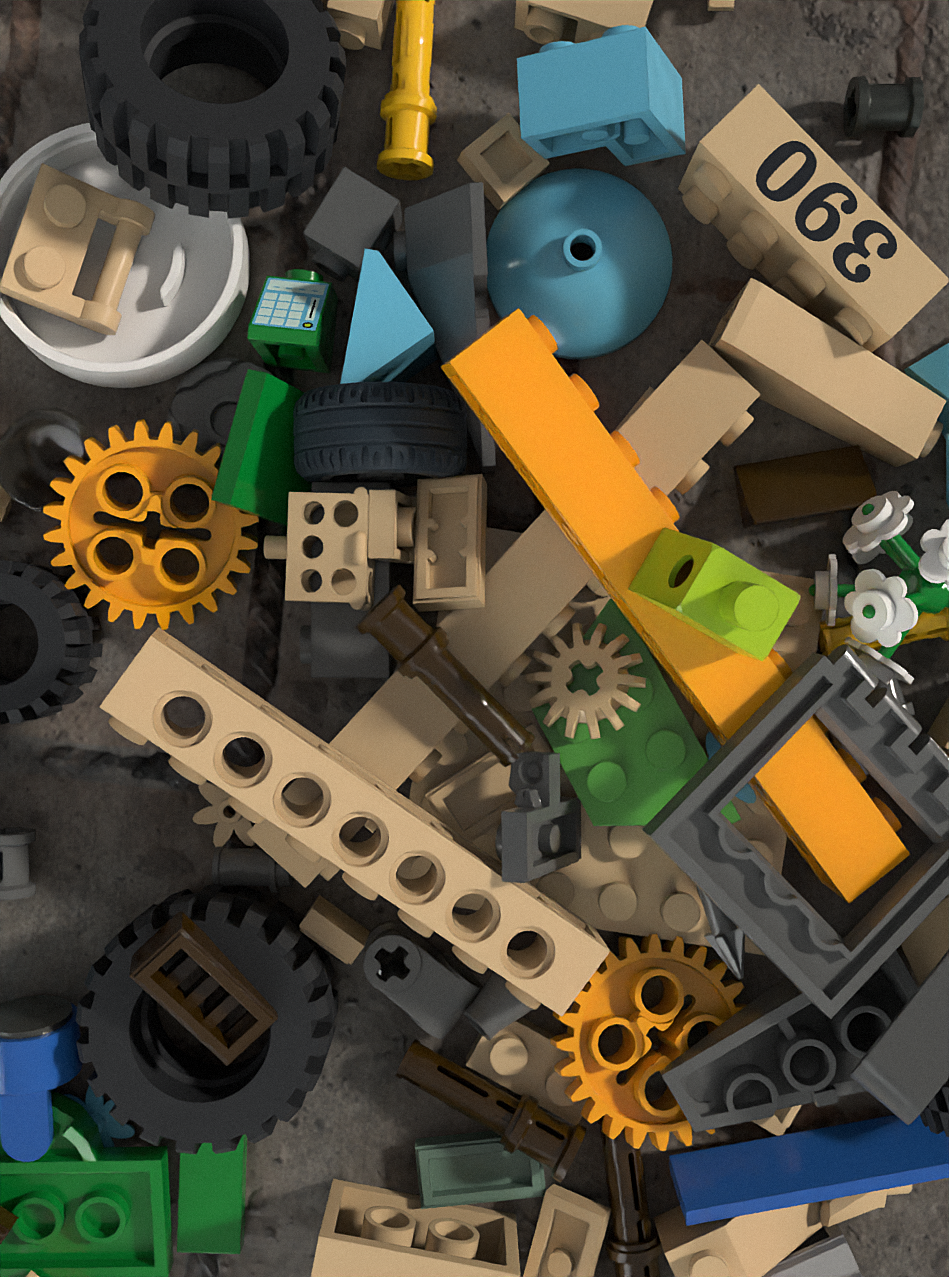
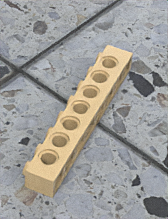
[100,627,610,1017]

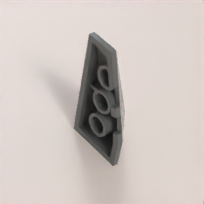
[393,182,496,474]

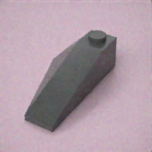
[660,936,918,1133]

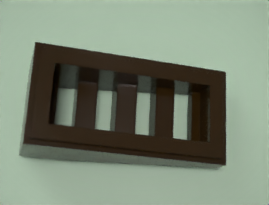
[129,911,278,1066]

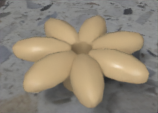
[193,782,255,847]

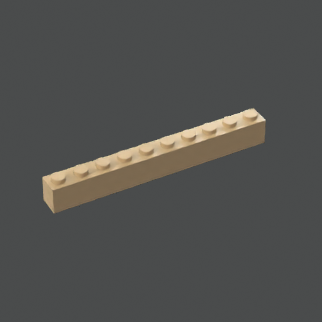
[246,340,761,888]

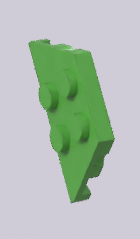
[532,598,741,826]

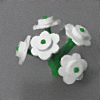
[808,491,949,685]

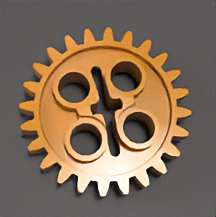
[43,419,259,630]
[550,934,746,1151]

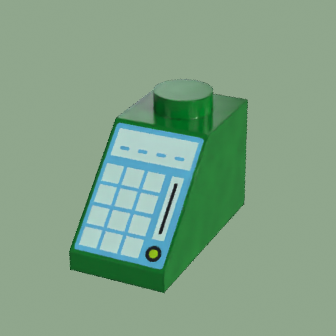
[247,269,338,374]

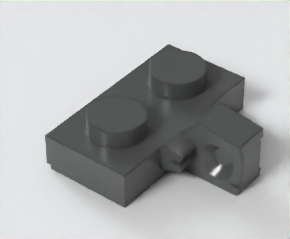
[495,751,582,883]

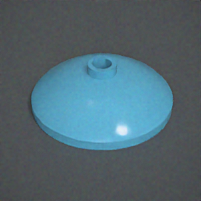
[486,169,672,359]

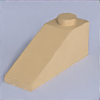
[654,1201,824,1277]

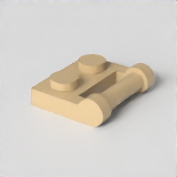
[0,163,155,336]

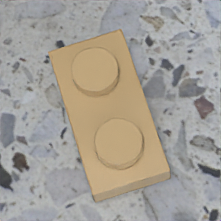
[466,1017,589,1125]
[523,1184,612,1277]

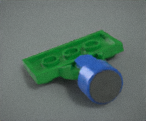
[0,995,174,1277]

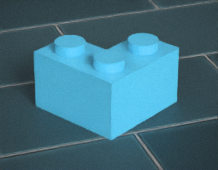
[517,25,686,166]

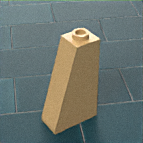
[708,278,946,467]

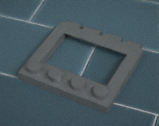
[642,644,949,1019]

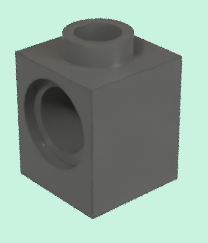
[303,167,403,282]

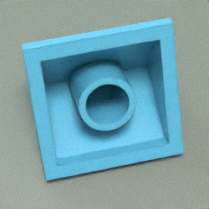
[340,248,437,384]

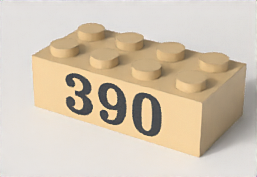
[678,84,949,352]

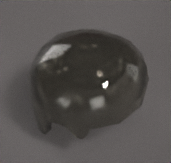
[0,407,99,512]

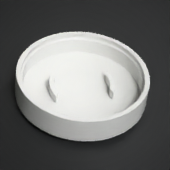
[0,123,250,388]

